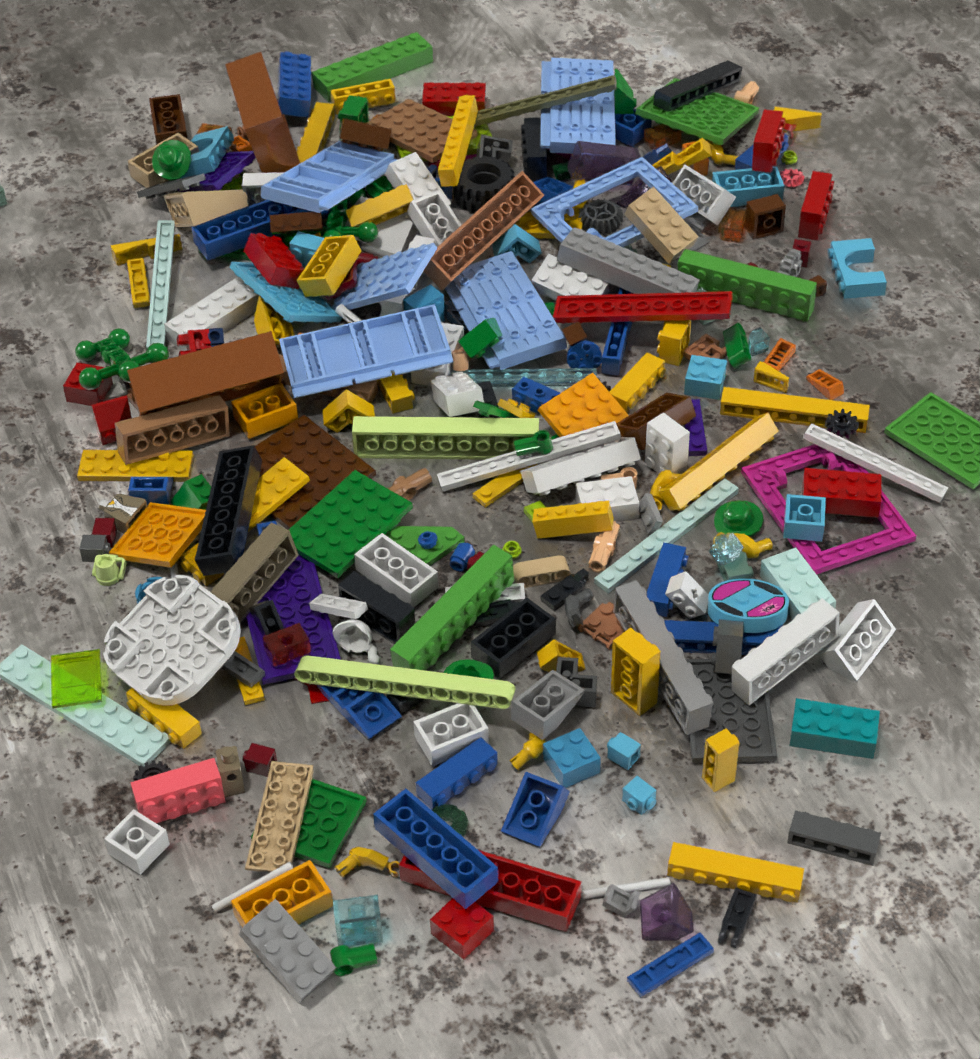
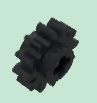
[825,409,859,439]

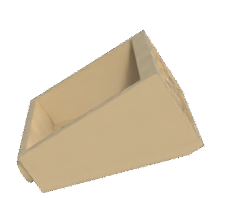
[164,190,248,227]

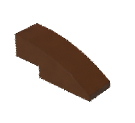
[561,321,587,346]

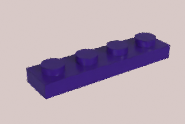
[684,399,707,456]

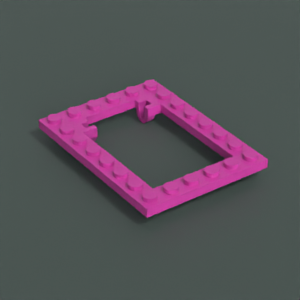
[741,444,916,574]

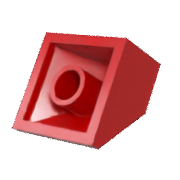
[91,395,132,445]

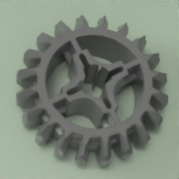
[578,198,623,235]

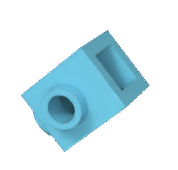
[607,732,641,770]
[622,776,656,815]

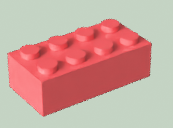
[130,758,225,824]

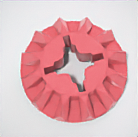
[779,168,804,187]

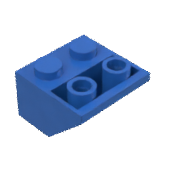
[128,476,174,505]

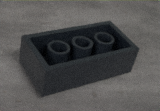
[521,117,547,182]
[338,571,415,644]
[470,598,556,679]

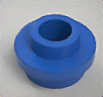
[418,531,437,549]

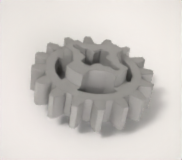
[778,248,802,277]

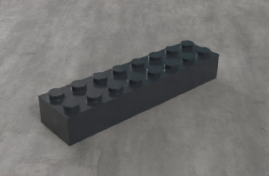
[195,445,262,576]

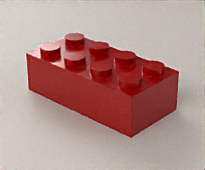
[422,82,486,116]
[752,109,786,173]
[798,171,835,241]
[244,233,304,289]
[802,468,881,518]

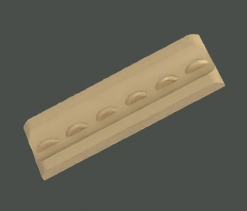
[245,761,314,872]

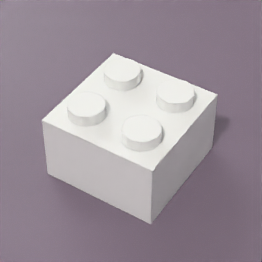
[104,809,170,875]

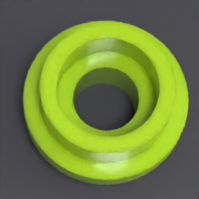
[781,150,797,165]
[502,541,522,559]

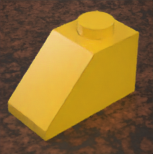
[537,639,585,672]

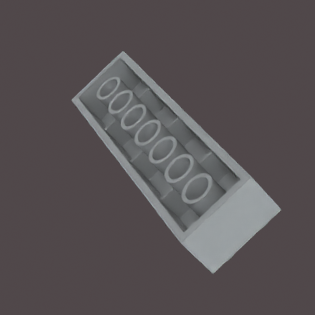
[556,227,700,294]
[613,580,713,735]

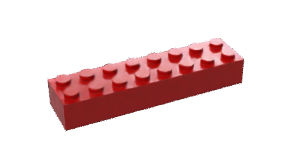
[399,850,582,932]

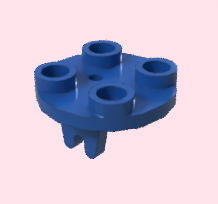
[567,340,602,375]

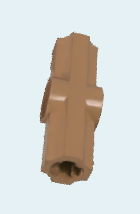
[387,468,432,500]

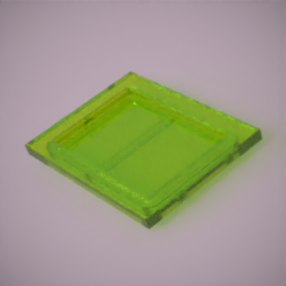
[51,649,102,709]

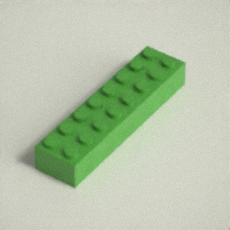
[312,32,433,102]
[677,249,817,322]
[390,545,514,671]

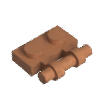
[683,334,727,360]

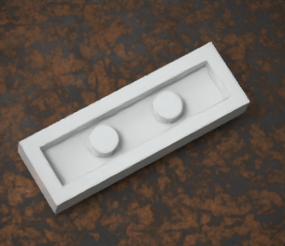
[309,594,368,619]

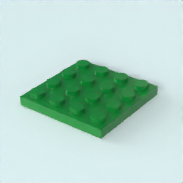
[251,779,367,869]

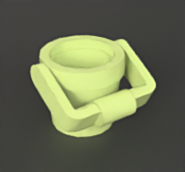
[92,554,127,586]

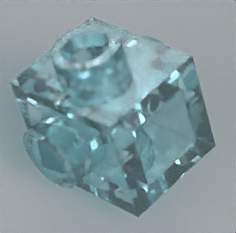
[708,532,744,566]

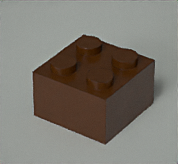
[745,194,786,240]

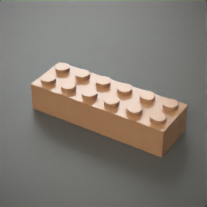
[115,395,230,465]

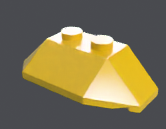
[254,296,295,348]

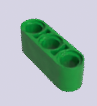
[723,323,751,369]

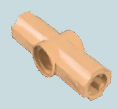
[589,520,620,573]

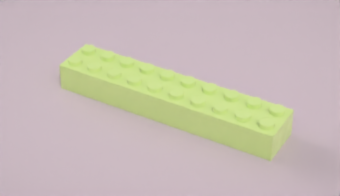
[352,416,539,460]

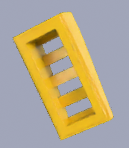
[753,361,789,393]

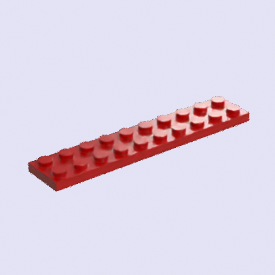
[553,291,733,324]

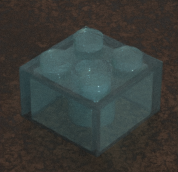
[333,895,383,948]

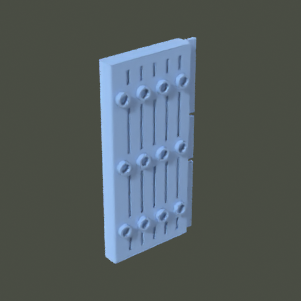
[540,58,615,155]
[261,141,397,213]
[445,251,567,370]
[279,304,453,398]

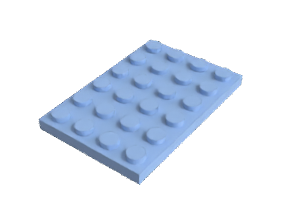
[332,243,437,310]

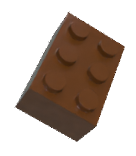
[339,118,392,151]

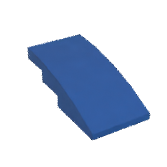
[317,685,402,739]

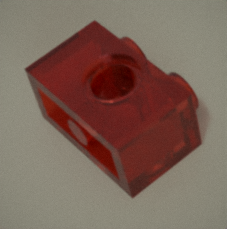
[262,623,311,667]

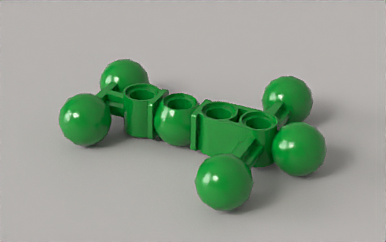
[291,188,378,243]
[75,328,169,390]

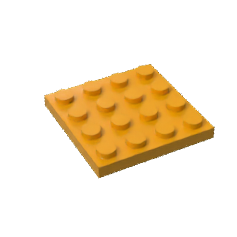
[538,372,629,437]
[109,502,206,568]

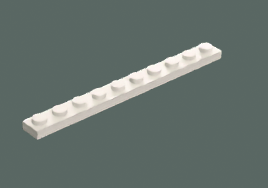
[437,421,621,492]

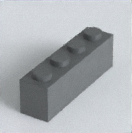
[787,810,881,866]

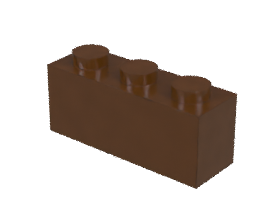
[270,212,323,235]

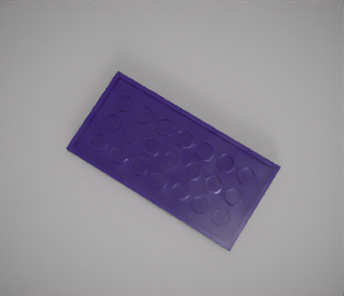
[246,555,341,685]

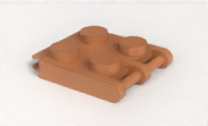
[578,602,625,650]

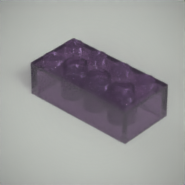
[567,141,641,186]

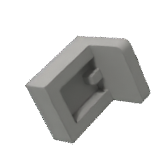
[602,884,640,918]

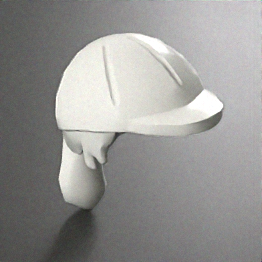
[332,619,381,664]

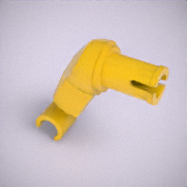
[707,140,738,166]
[650,470,681,510]
[713,532,773,558]
[509,732,546,770]
[334,847,400,878]

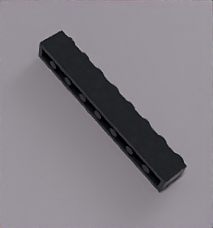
[653,60,743,112]

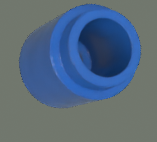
[450,543,475,572]

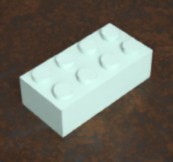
[760,548,836,620]

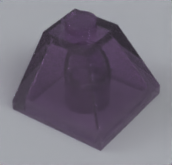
[640,883,694,941]

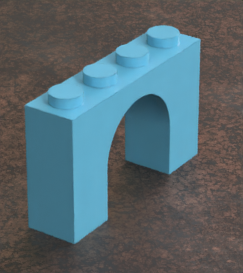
[180,126,234,179]
[828,238,887,299]

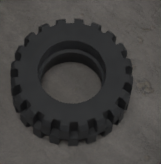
[453,156,515,213]

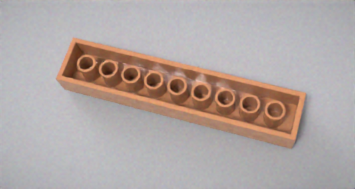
[424,171,545,291]

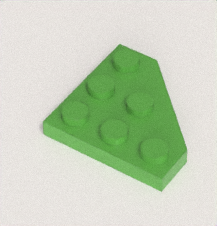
[385,526,465,566]

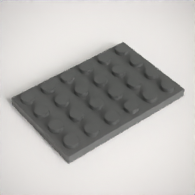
[685,658,777,763]

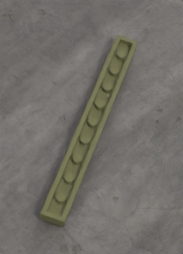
[474,75,617,128]

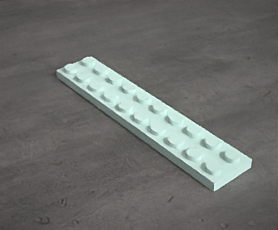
[0,644,171,767]

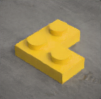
[498,398,536,418]

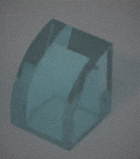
[748,327,770,357]

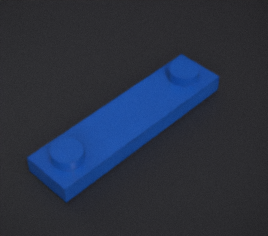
[627,932,714,998]

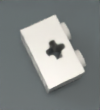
[665,571,709,619]

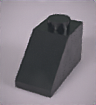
[249,600,288,645]

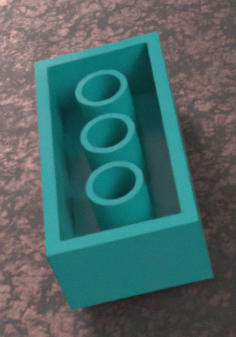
[789,698,880,759]

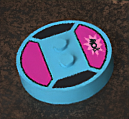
[708,578,789,633]

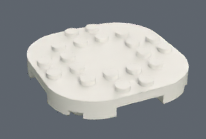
[103,575,241,705]

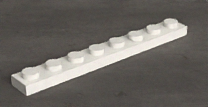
[803,424,948,503]

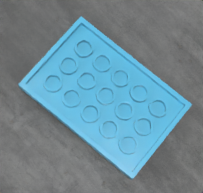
[229,262,342,323]

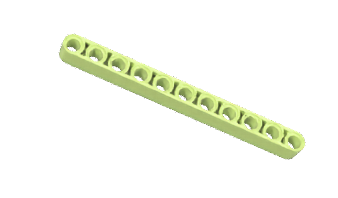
[294,656,516,709]

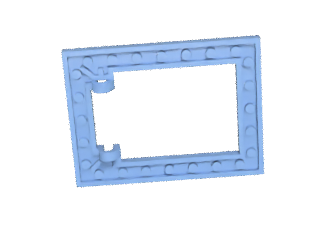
[531,157,698,247]

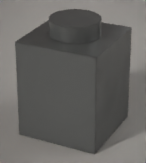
[79,535,111,562]

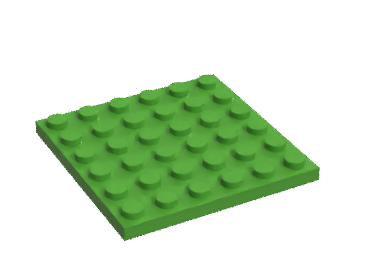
[636,78,759,145]

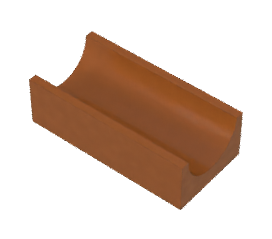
[225,52,300,173]
[127,331,284,416]

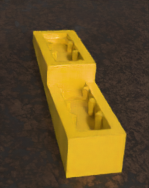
[652,138,712,176]
[110,234,182,266]

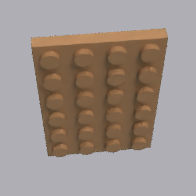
[367,99,477,163]

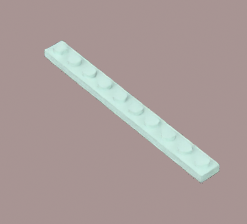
[146,220,175,350]
[594,478,739,593]

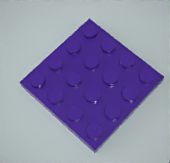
[178,151,256,192]

